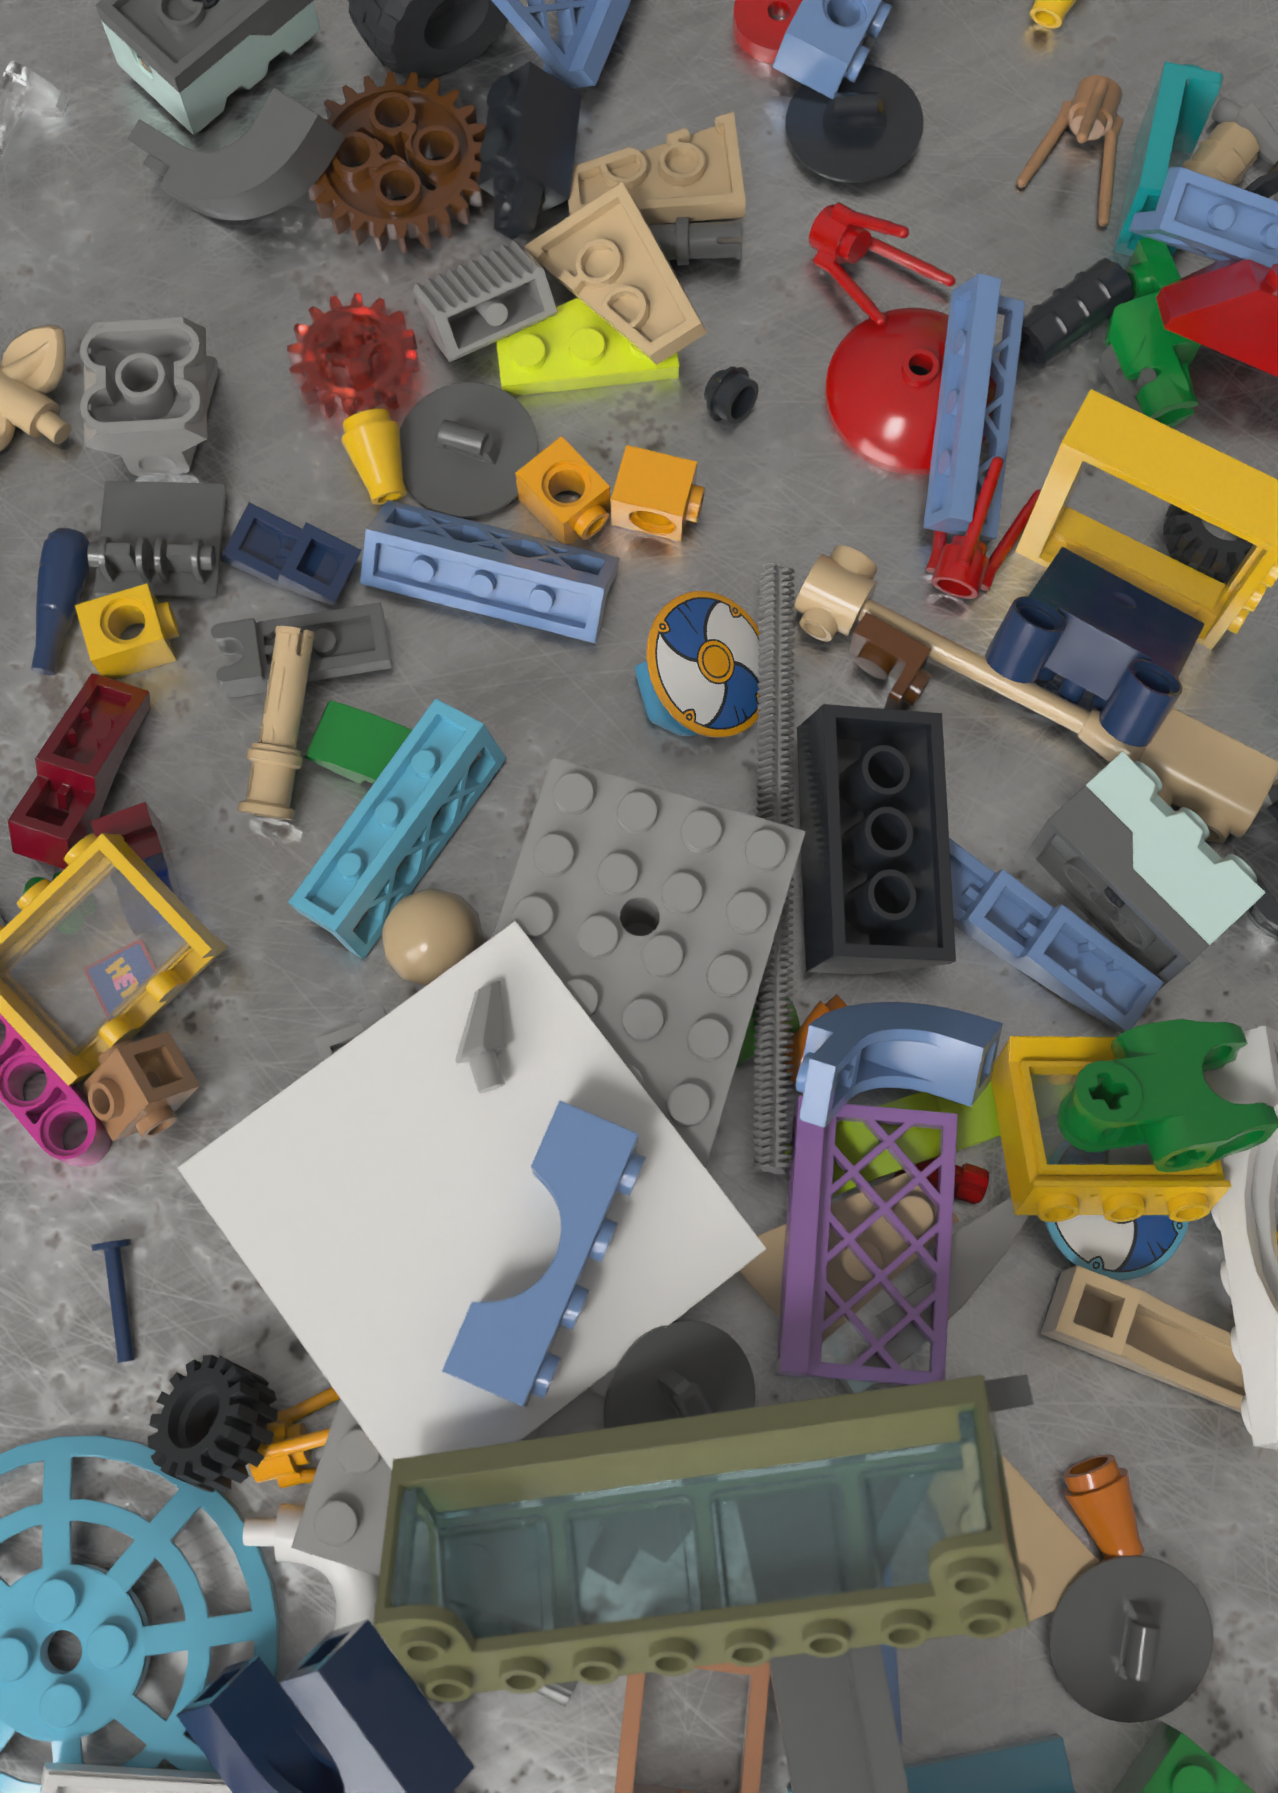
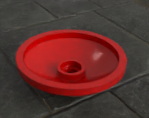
[825,308,996,475]

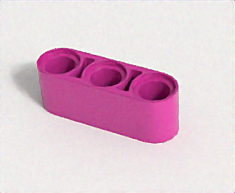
[0,1014,112,1168]

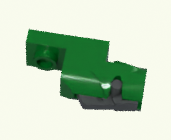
[1098,237,1201,428]

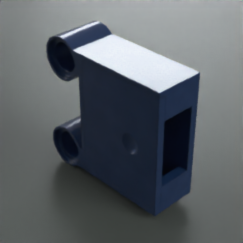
[985,547,1205,747]

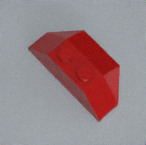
[1156,259,1278,377]

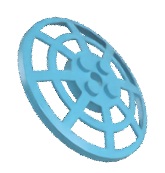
[0,1436,280,1793]

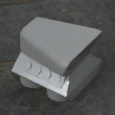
[79,317,218,476]

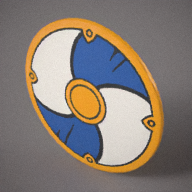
[647,591,760,738]

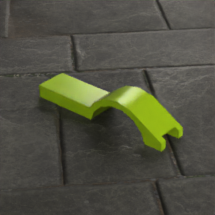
[785,1075,1072,1199]

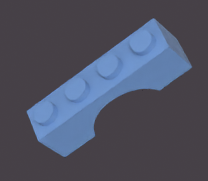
[442,1100,646,1407]

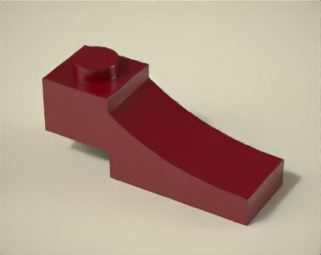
[7,673,151,869]

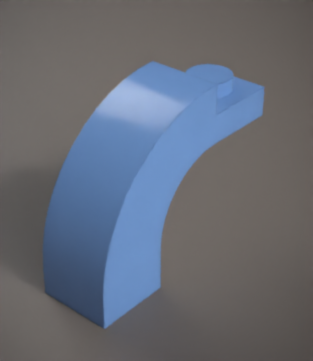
[796,1002,1003,1128]

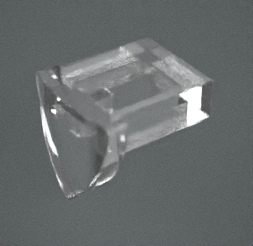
[0,60,70,158]

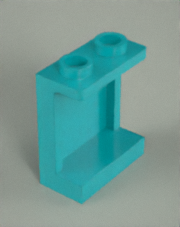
[1113,61,1223,258]

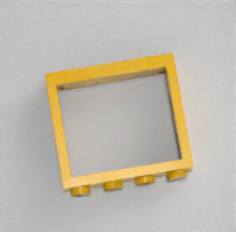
[1015,389,1278,650]

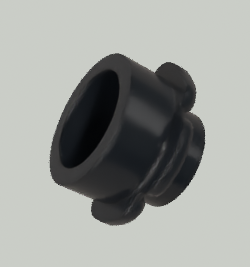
[704,366,759,424]

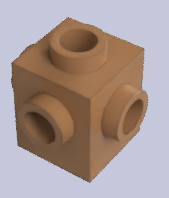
[81,1031,200,1141]

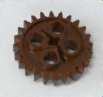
[307,71,486,253]

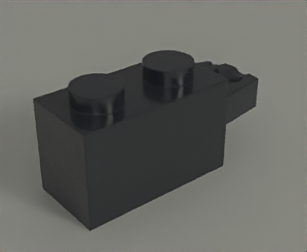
[478,61,582,240]

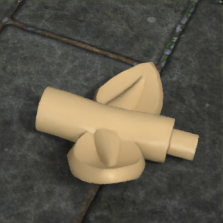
[0,325,71,452]

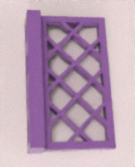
[776,1095,957,1385]

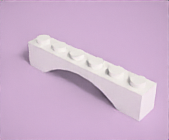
[1203,1025,1278,1450]

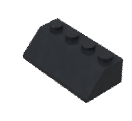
[797,704,956,975]

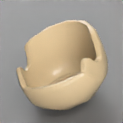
[382,888,484,986]

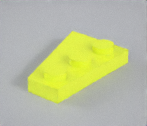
[496,298,679,396]

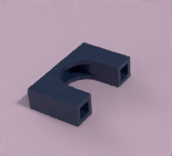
[176,1619,475,1793]

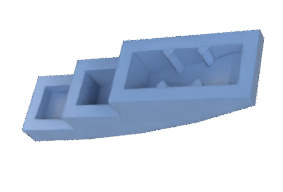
[949,838,1164,1033]

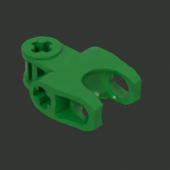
[1056,1019,1278,1173]

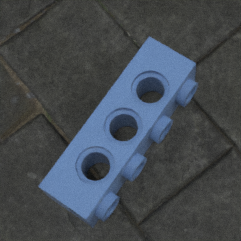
[772,0,892,99]

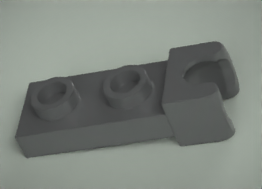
[211,602,392,698]

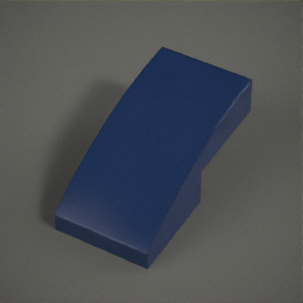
[222,502,361,605]

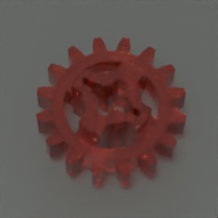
[287,293,420,419]

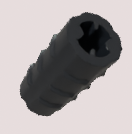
[1019,258,1134,370]

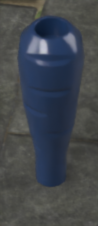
[31,528,90,676]

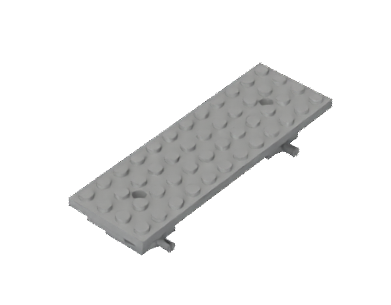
[291,756,806,1630]

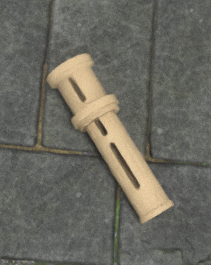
[237,626,316,821]

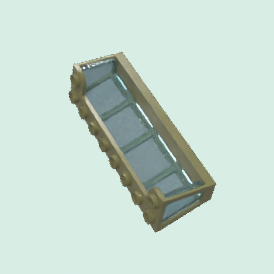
[374,1375,1029,1702]

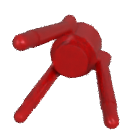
[809,202,956,326]
[926,456,1041,599]

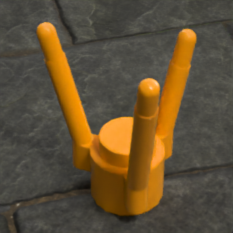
[248,1387,340,1489]

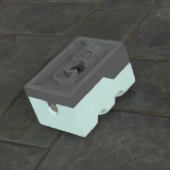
[95,0,321,135]
[1025,751,1266,990]

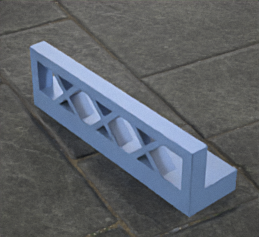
[1129,166,1278,268]
[923,273,1025,541]
[360,500,620,643]

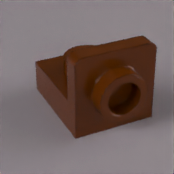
[848,612,932,710]

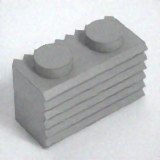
[413,240,557,362]

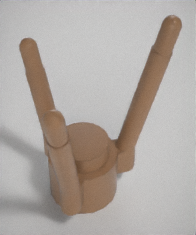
[1016,75,1123,227]

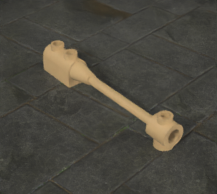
[794,545,1278,843]

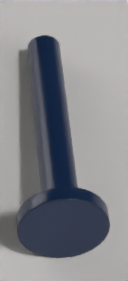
[91,1238,135,1363]

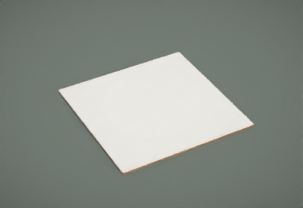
[177,921,767,1508]

